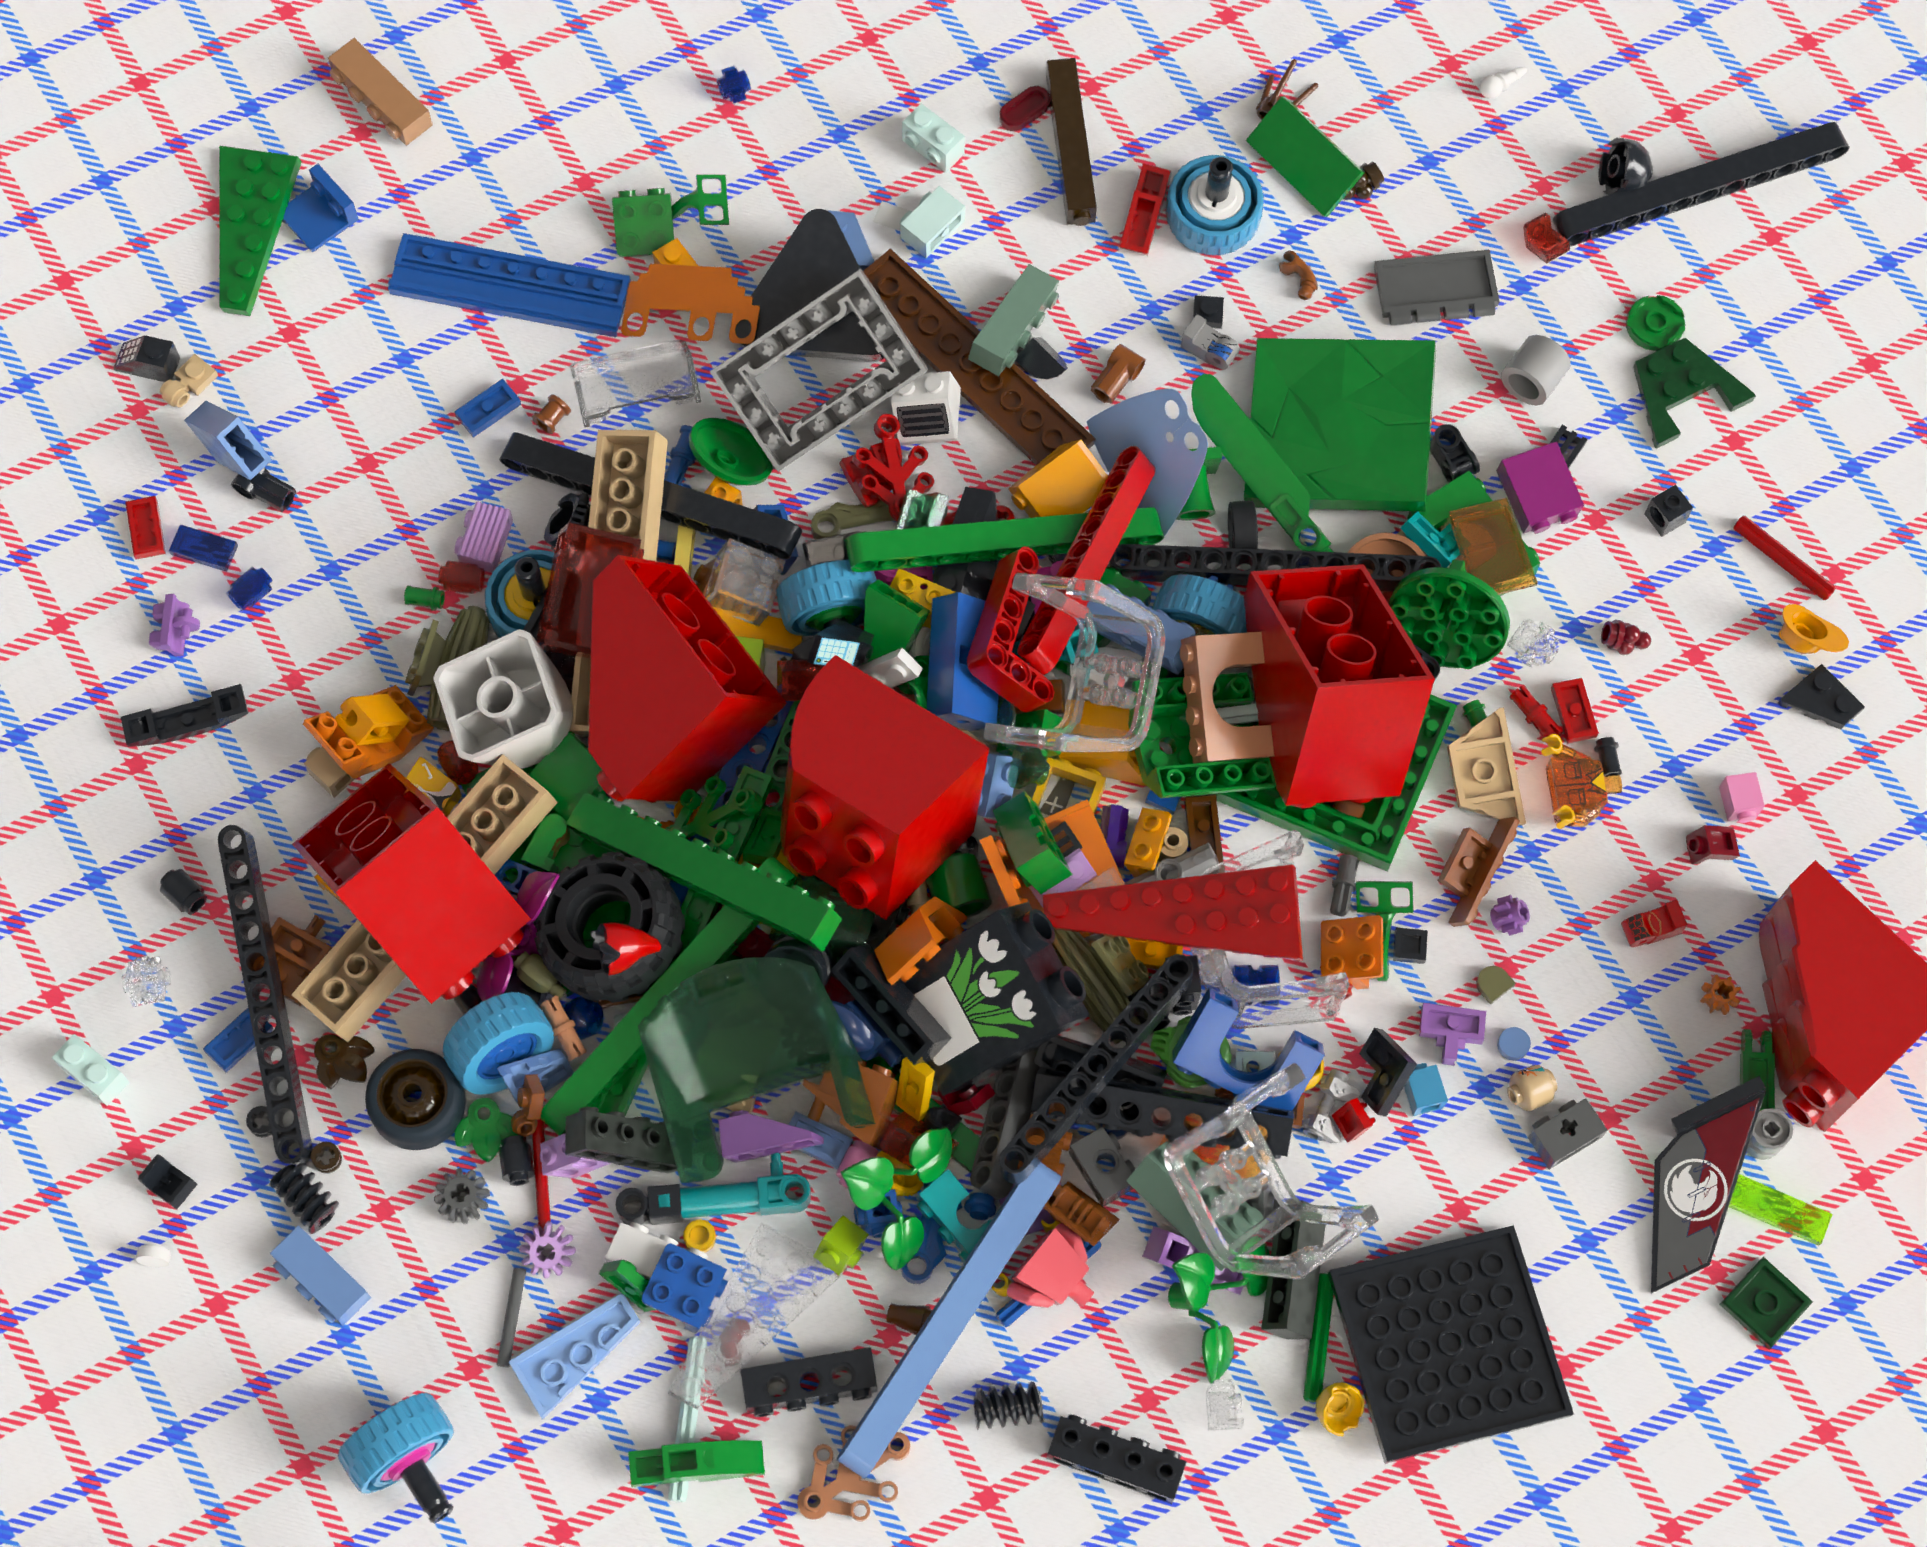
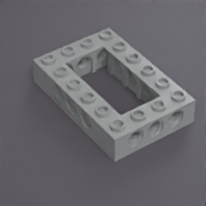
[710,269,928,472]

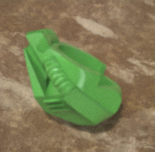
[1150,1015,1232,1089]

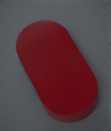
[999,86,1050,131]

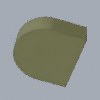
[1476,966,1516,1005]

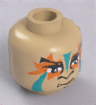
[1507,1065,1557,1111]

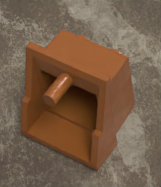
[802,1052,899,1150]

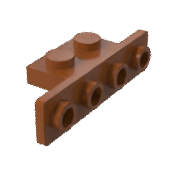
[1437,817,1520,927]

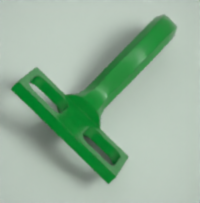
[671,175,729,225]
[1356,881,1414,982]

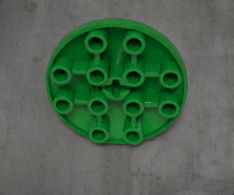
[1389,560,1510,669]

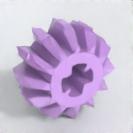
[519,1221,576,1278]

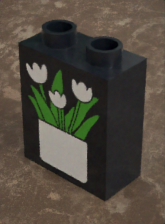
[900,902,1090,1096]

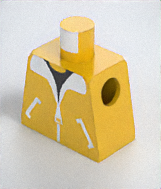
[406,757,462,817]

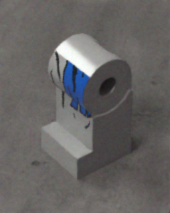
[1181,314,1240,370]

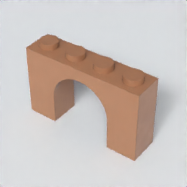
[1180,632,1274,764]

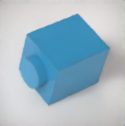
[1404,1063,1448,1116]

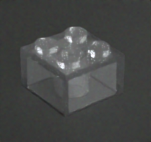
[705,538,785,627]

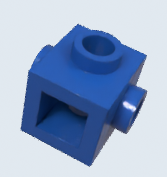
[854,1189,903,1238]

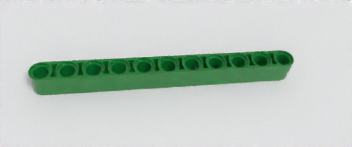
[845,507,1164,572]
[540,856,797,1136]

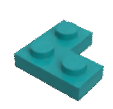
[1400,512,1471,568]

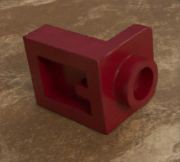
[1686,825,1740,865]
[937,1083,996,1115]

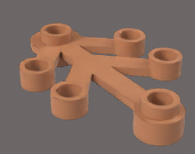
[797,1425,910,1522]

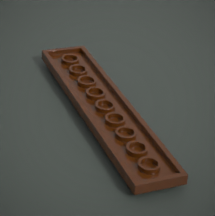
[863,248,1096,465]

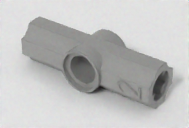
[1125,843,1221,885]

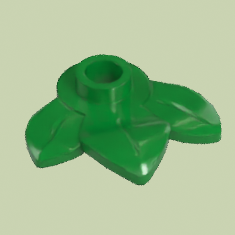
[455,1098,518,1162]

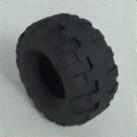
[534,852,685,1003]

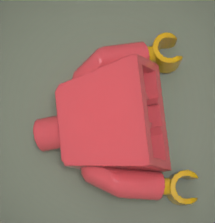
[991,1218,1094,1308]

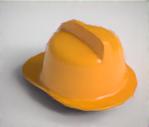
[1779,604,1849,654]

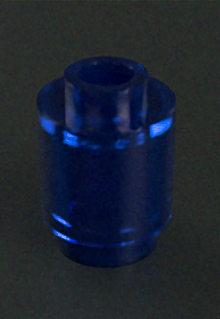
[226,567,273,611]

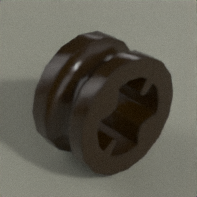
[311,1142,342,1174]

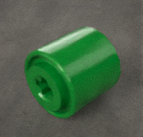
[925,853,992,918]

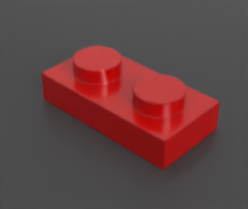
[1551,678,1599,744]

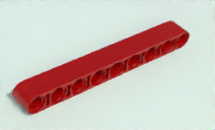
[1017,446,1156,675]

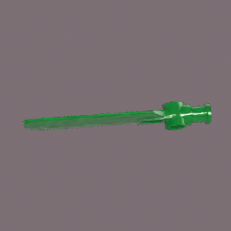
[1191,374,1334,552]

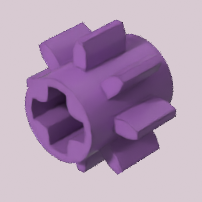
[1490,895,1530,936]

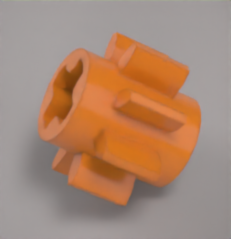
[1700,974,1741,1015]

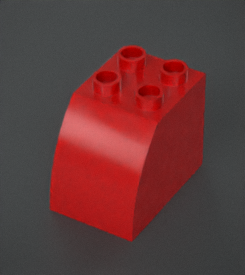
[780,655,989,920]

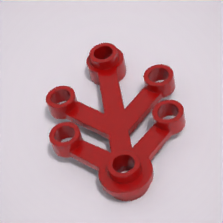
[853,414,934,524]

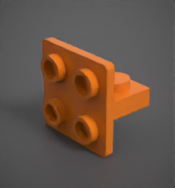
[1321,915,1383,989]

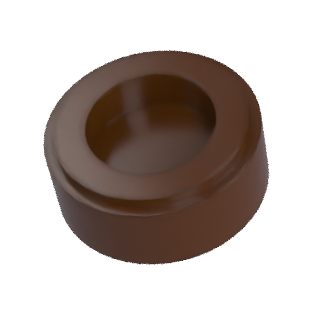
[1333,800,1366,818]

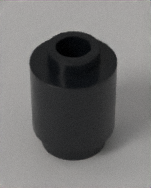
[160,869,207,915]
[498,1135,535,1186]

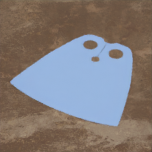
[1086,389,1208,537]

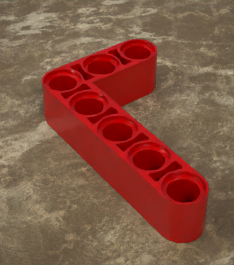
[967,546,1054,712]

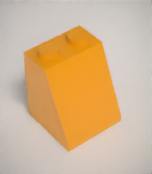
[1008,439,1108,518]
[1059,700,1147,786]

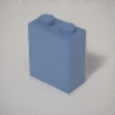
[184,401,272,480]

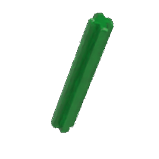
[1303,1273,1334,1403]

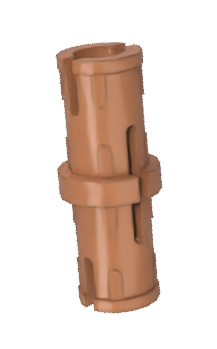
[539,995,588,1062]

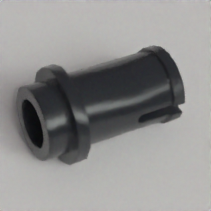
[1594,737,1622,778]

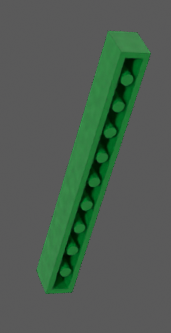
[566,792,842,952]

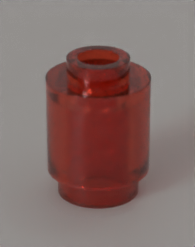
[438,560,485,594]
[437,740,479,785]

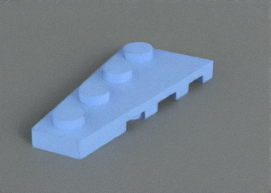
[509,1293,640,1420]

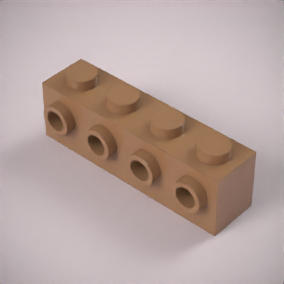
[328,38,433,146]

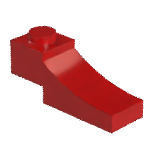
[1120,163,1172,255]

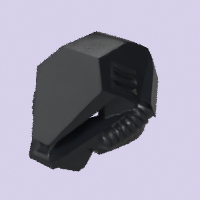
[544,493,590,557]

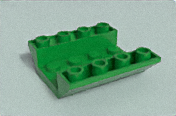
[1128,672,1277,798]

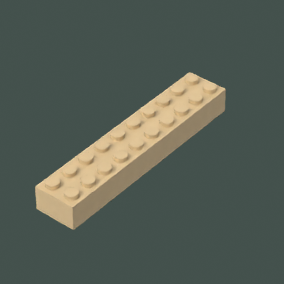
[569,430,668,737]
[291,754,558,1042]

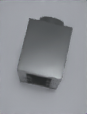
[1528,1098,1608,1170]

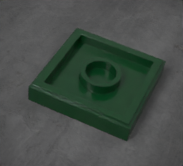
[1719,1257,1813,1350]

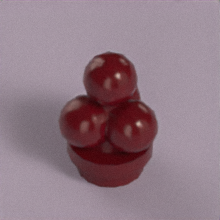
[1601,619,1652,655]

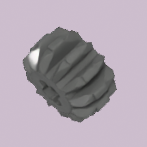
[434,1168,490,1224]

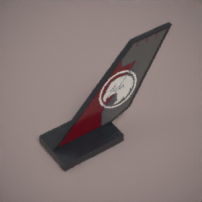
[1651,1076,1766,1294]

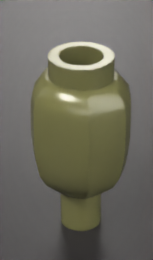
[513,951,567,1000]

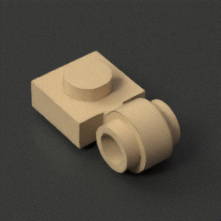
[160,354,218,408]

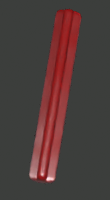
[1733,515,1836,600]

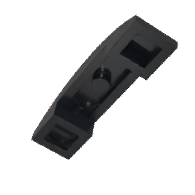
[121,684,248,747]

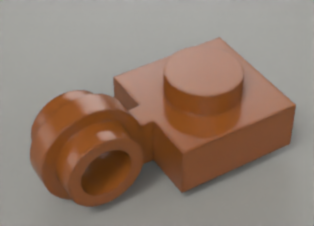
[511,1074,545,1137]

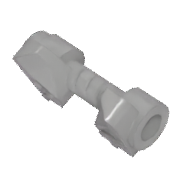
[1302,1069,1361,1143]

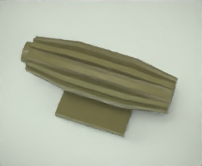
[405,606,490,731]
[1052,929,1150,1045]

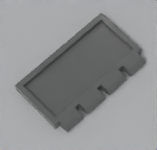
[1374,250,1500,326]

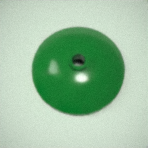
[689,418,773,486]

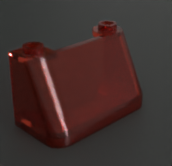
[536,523,644,658]

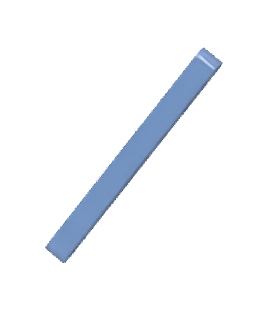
[836,1162,1062,1479]

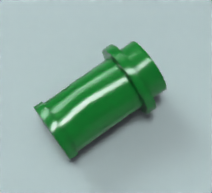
[404,585,445,611]
[1462,700,1487,728]

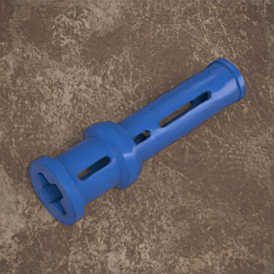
[664,425,696,485]

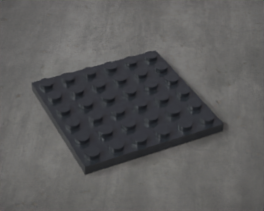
[1328,1225,1574,1464]

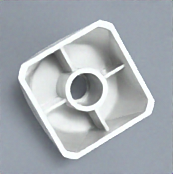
[433,629,573,769]

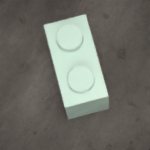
[900,186,965,258]
[52,1034,129,1106]

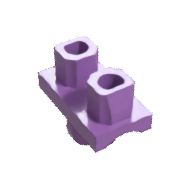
[149,594,200,657]

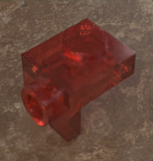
[1523,213,1570,264]

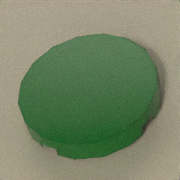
[1626,295,1686,351]

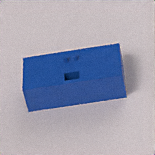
[926,592,998,731]

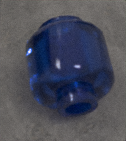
[562,996,604,1041]

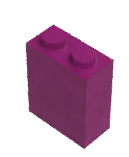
[1496,441,1584,534]

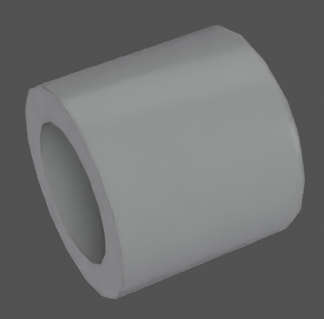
[1501,335,1571,406]

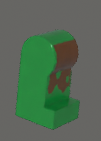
[521,814,570,874]

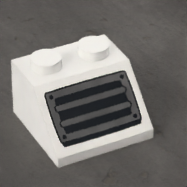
[891,371,961,445]

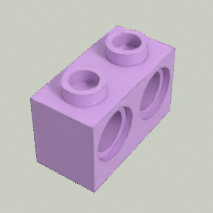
[540,1133,611,1178]

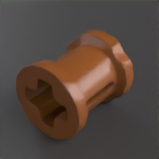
[532,394,571,434]

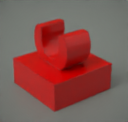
[1331,1098,1376,1143]

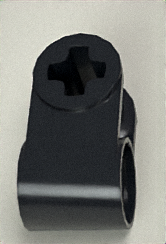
[1430,424,1480,483]

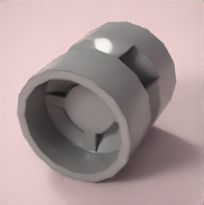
[1747,1108,1793,1160]

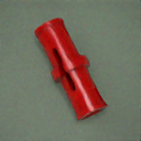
[1509,685,1564,737]

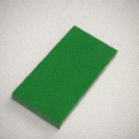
[1245,96,1365,217]

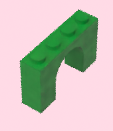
[1407,471,1540,597]

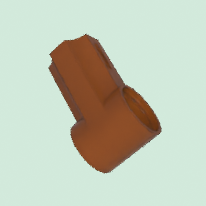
[1091,344,1146,404]

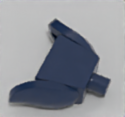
[810,999,905,1067]

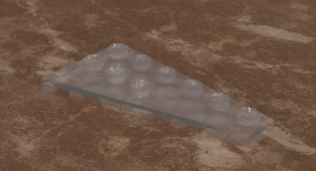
[668,1222,847,1409]

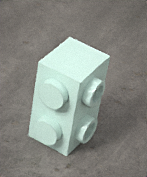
[902,103,965,173]

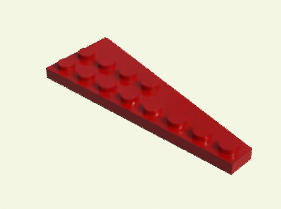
[1043,864,1303,961]

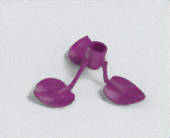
[476,871,560,1001]

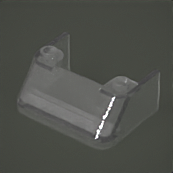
[570,340,702,428]

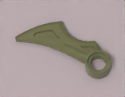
[811,492,929,540]

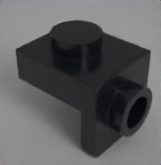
[138,1154,198,1210]

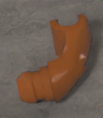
[1279,251,1318,300]

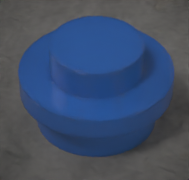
[964,1192,997,1220]

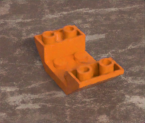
[303,685,434,779]
[874,896,968,985]

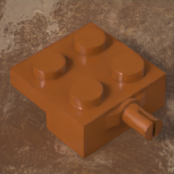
[254,915,332,1007]

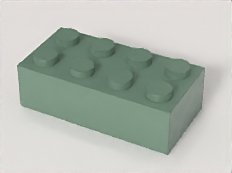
[1126,1140,1269,1271]

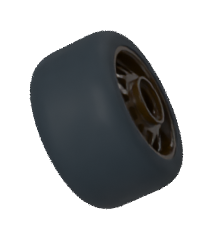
[365,1049,466,1150]

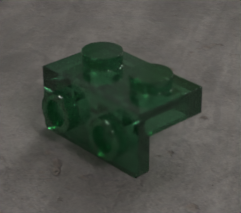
[895,489,949,530]

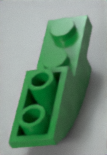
[628,1440,765,1487]

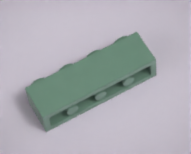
[968,264,1059,376]

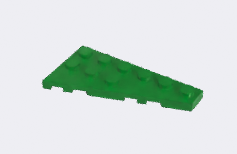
[219,145,302,316]

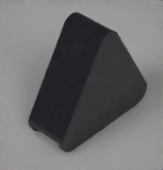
[735,209,885,362]

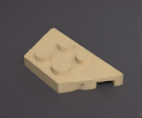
[1447,707,1526,826]

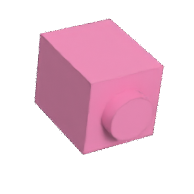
[1719,772,1765,823]

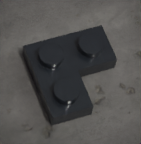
[1359,1027,1417,1117]

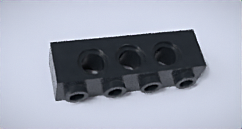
[740,1347,878,1417]

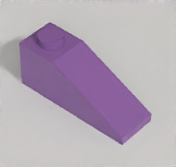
[718,1111,824,1163]
[1142,1226,1244,1295]

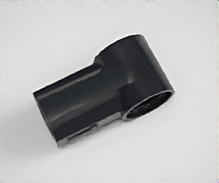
[231,467,296,512]

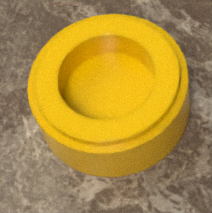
[683,1219,716,1253]

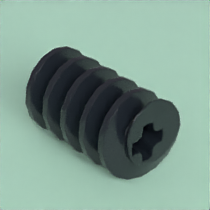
[269,1162,339,1234]
[974,1382,1044,1430]

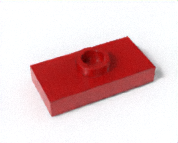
[125,496,166,560]

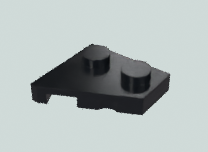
[1778,664,1865,729]

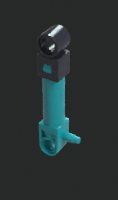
[615,1153,811,1226]

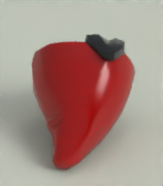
[591,922,661,976]

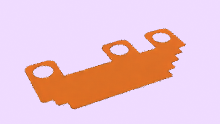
[621,264,760,344]

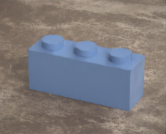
[270,1225,371,1326]

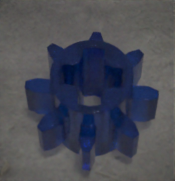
[717,65,751,104]

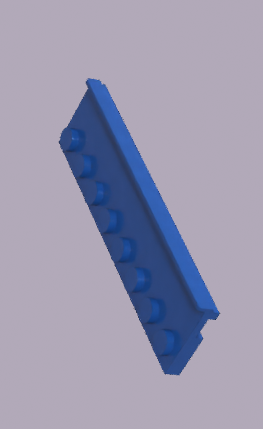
[388,233,631,337]

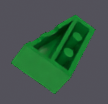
[993,791,1073,894]

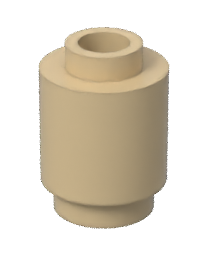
[1158,827,1188,862]

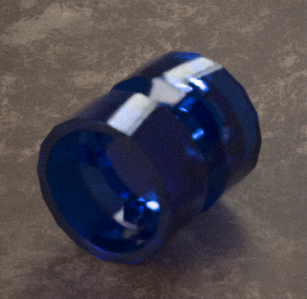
[1232,965,1280,1006]

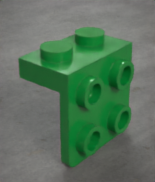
[612,188,674,257]

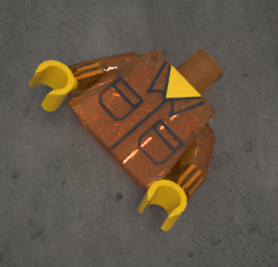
[1541,734,1622,829]

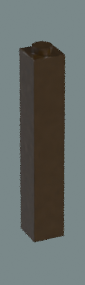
[1046,58,1097,226]

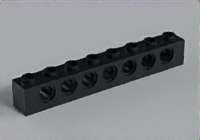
[1031,1066,1295,1159]

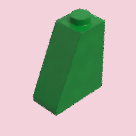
[864,579,930,664]

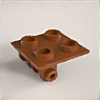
[1043,1181,1120,1246]

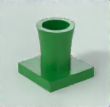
[1176,446,1222,521]

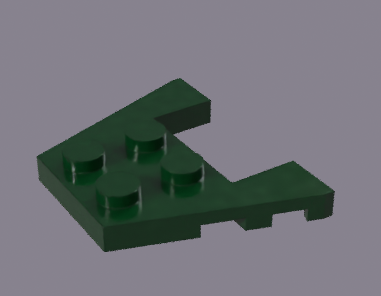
[1633,338,1756,449]

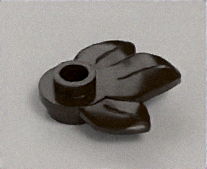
[314,1035,375,1089]

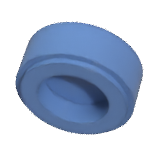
[1497,1027,1531,1061]

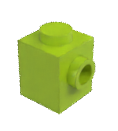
[813,1215,869,1275]

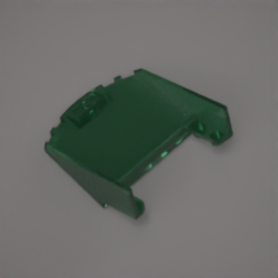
[638,957,875,1183]

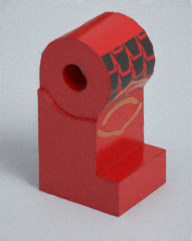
[1621,899,1688,948]

